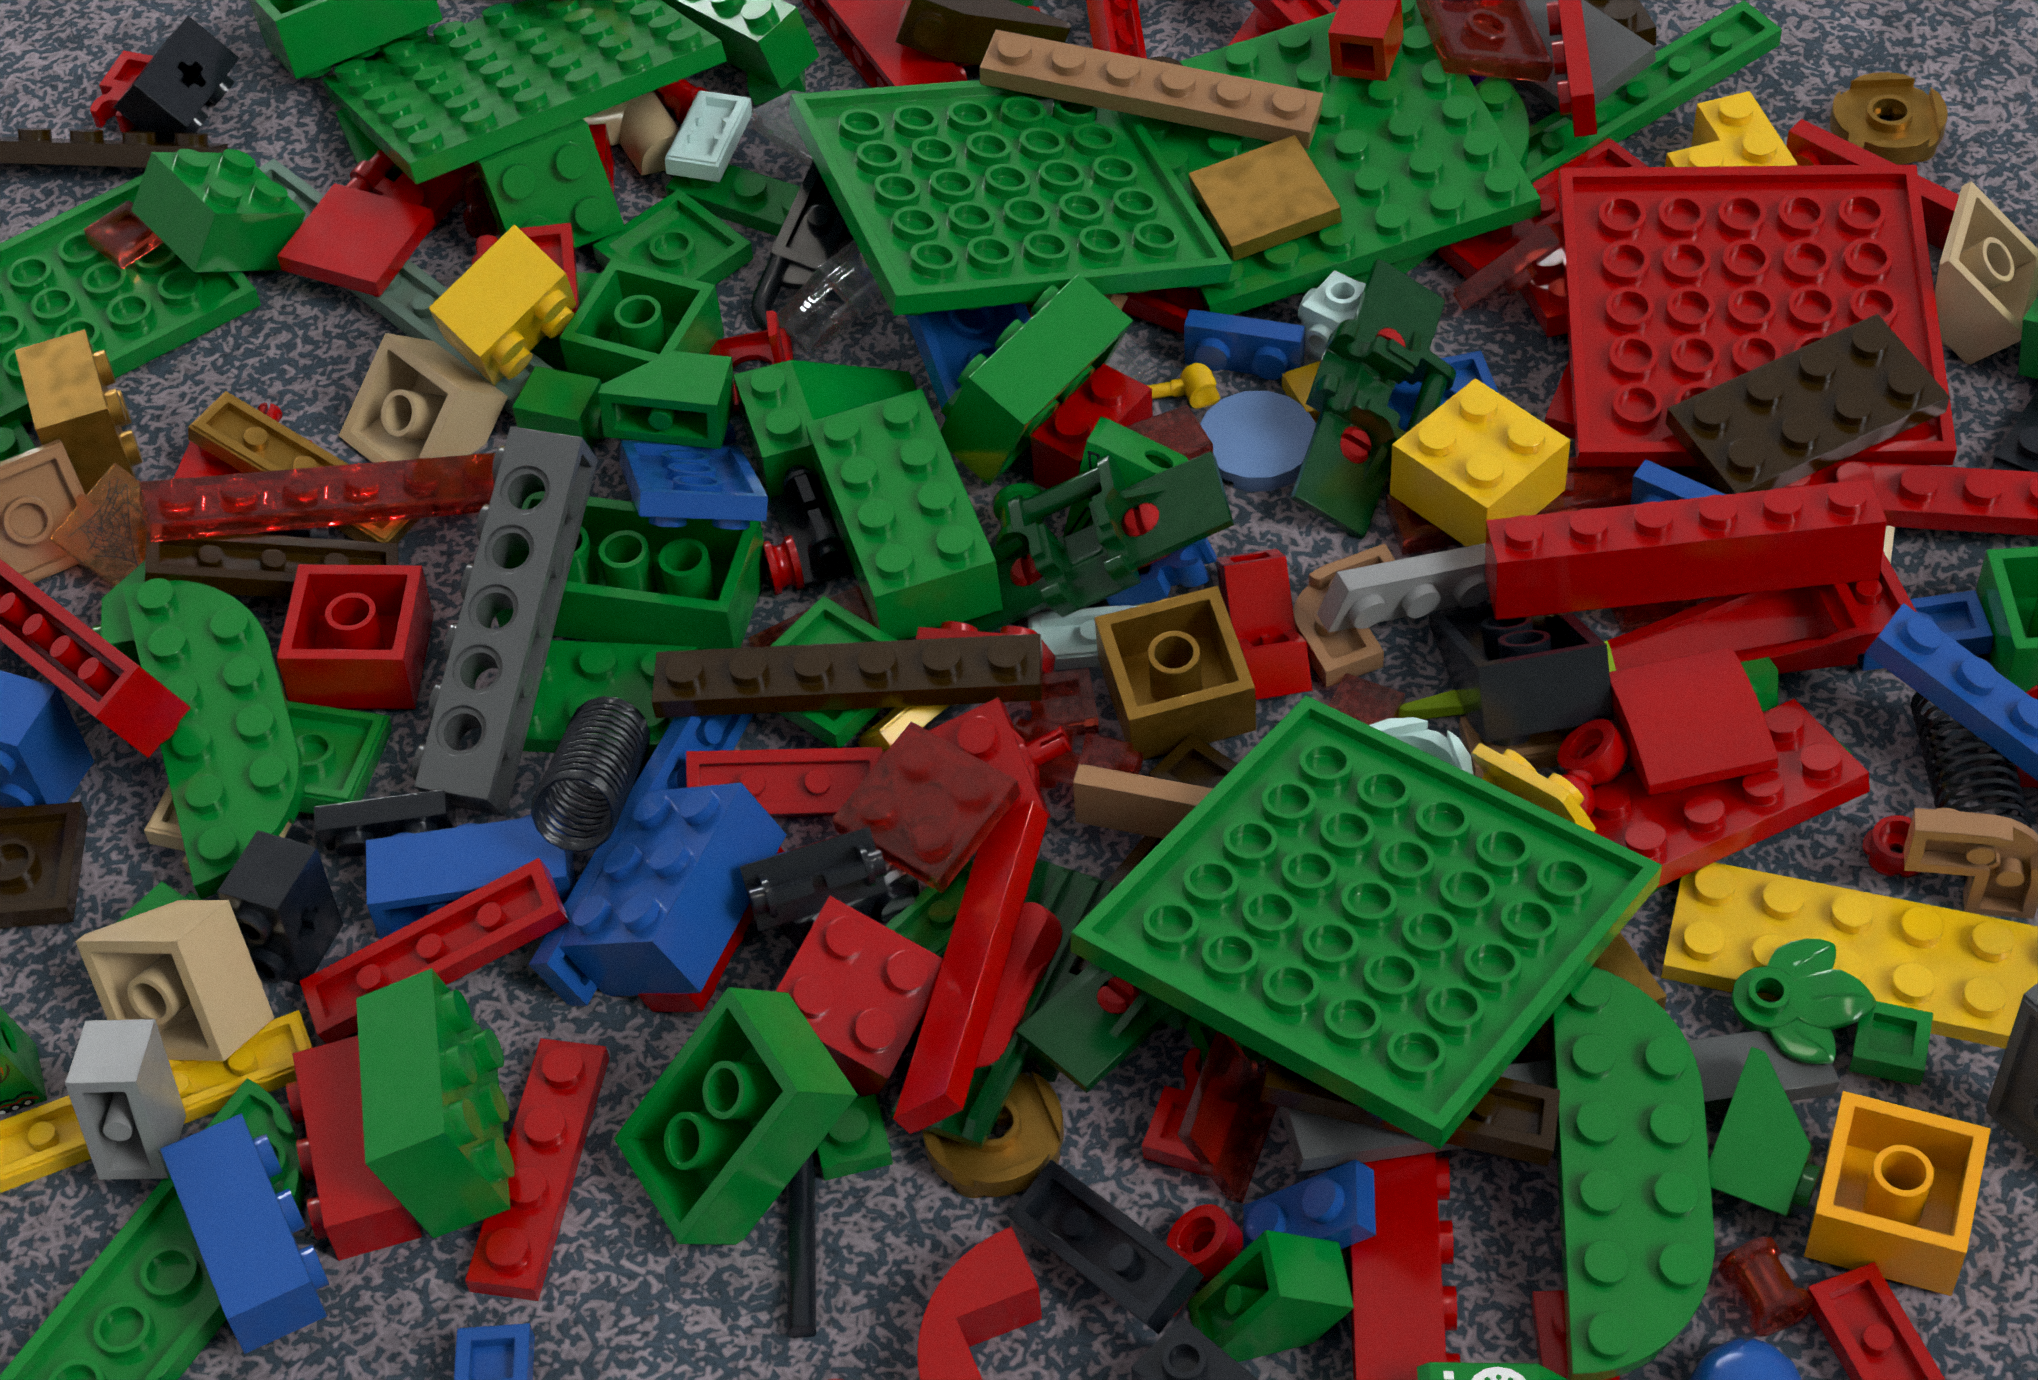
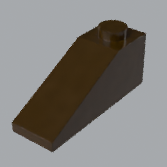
[895,0,1071,65]

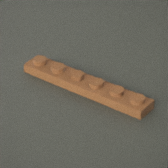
[980,30,1323,149]

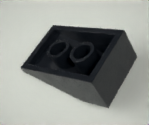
[1429,604,1614,746]

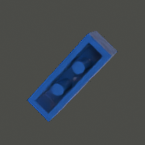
[366,813,575,939]
[160,1113,329,1354]

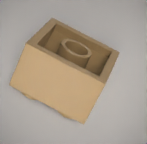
[1935,181,2038,365]
[339,333,508,494]
[75,900,274,1061]

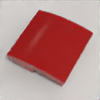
[1609,647,1778,795]

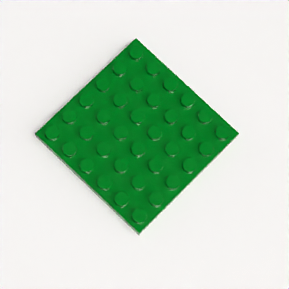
[322,0,727,185]
[1138,0,1541,315]
[789,80,1233,316]
[1071,696,1662,1150]

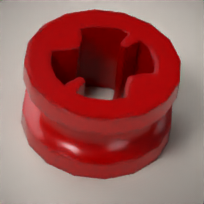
[763,535,805,595]

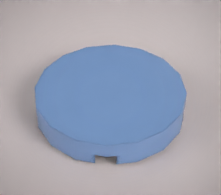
[1198,391,1316,492]

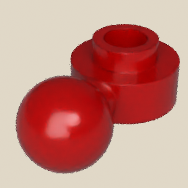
[1557,719,1629,818]
[1166,1204,1243,1319]

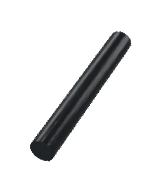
[787,1150,816,1338]

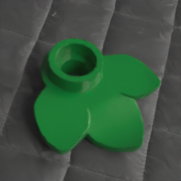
[1731,938,1876,1064]

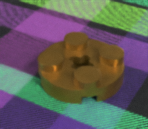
[1830,72,1948,165]
[922,1071,1064,1198]

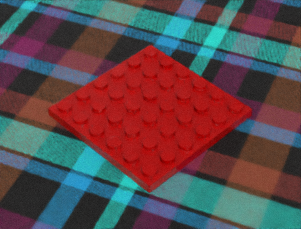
[1558,165,1957,467]

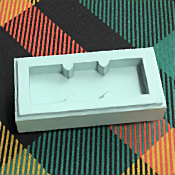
[665,90,752,182]

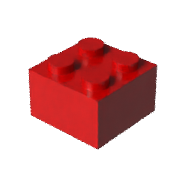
[277,564,434,709]
[776,896,943,1097]

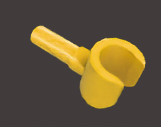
[1147,363,1220,409]

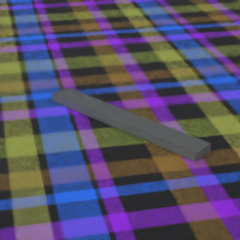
[1279,1031,1840,1172]

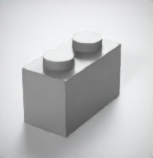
[65,1019,186,1180]

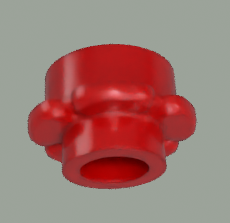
[1862,815,1921,878]

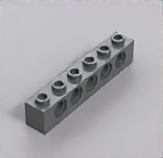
[412,426,598,816]

